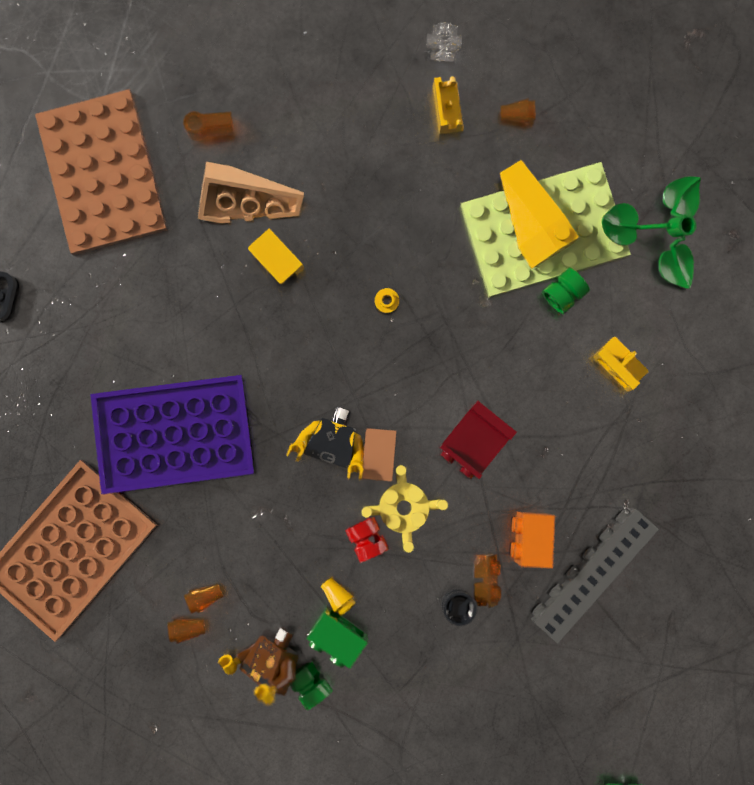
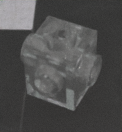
[427,22,462,62]

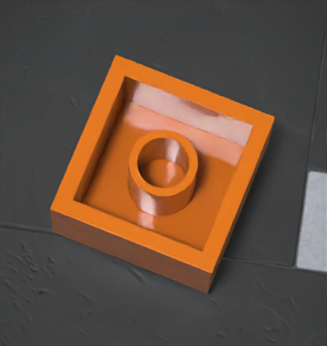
[511,512,555,568]

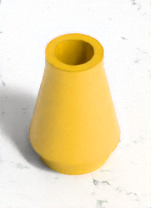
[321,577,356,616]

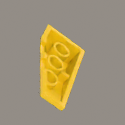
[500,160,579,269]

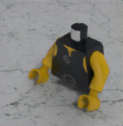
[287,407,364,480]

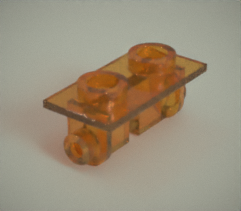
[474,554,501,608]

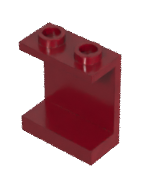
[439,401,517,480]

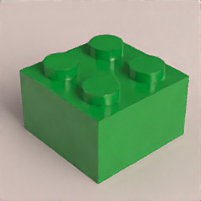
[307,606,368,669]

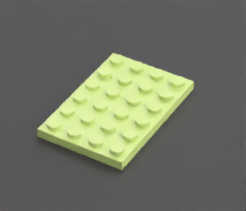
[460,162,631,298]

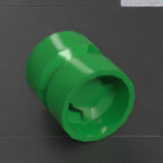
[542,268,590,315]
[289,660,333,710]

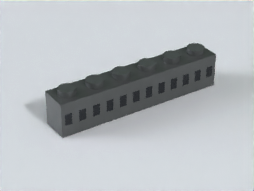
[531,508,659,644]

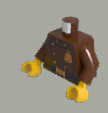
[218,627,299,705]

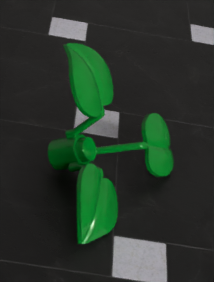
[602,177,701,289]

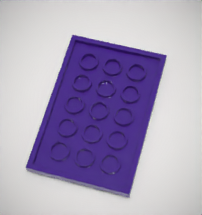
[90,375,254,495]

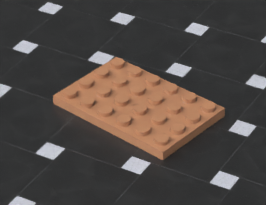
[35,89,167,255]
[0,460,157,642]

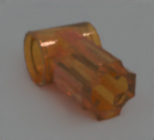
[183,111,234,141]

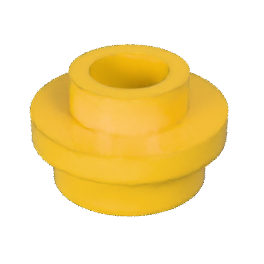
[375,288,399,313]

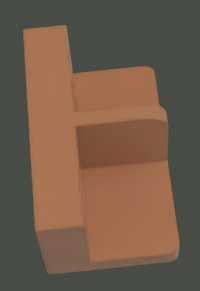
[362,428,396,481]

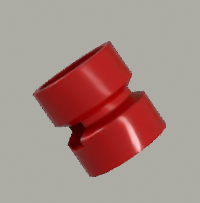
[345,517,389,563]

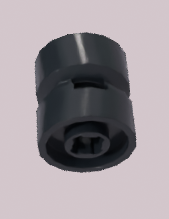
[441,588,477,626]

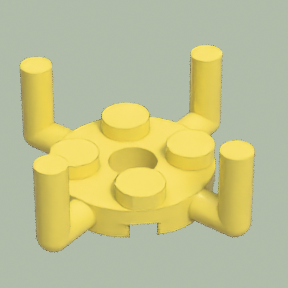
[362,465,448,552]

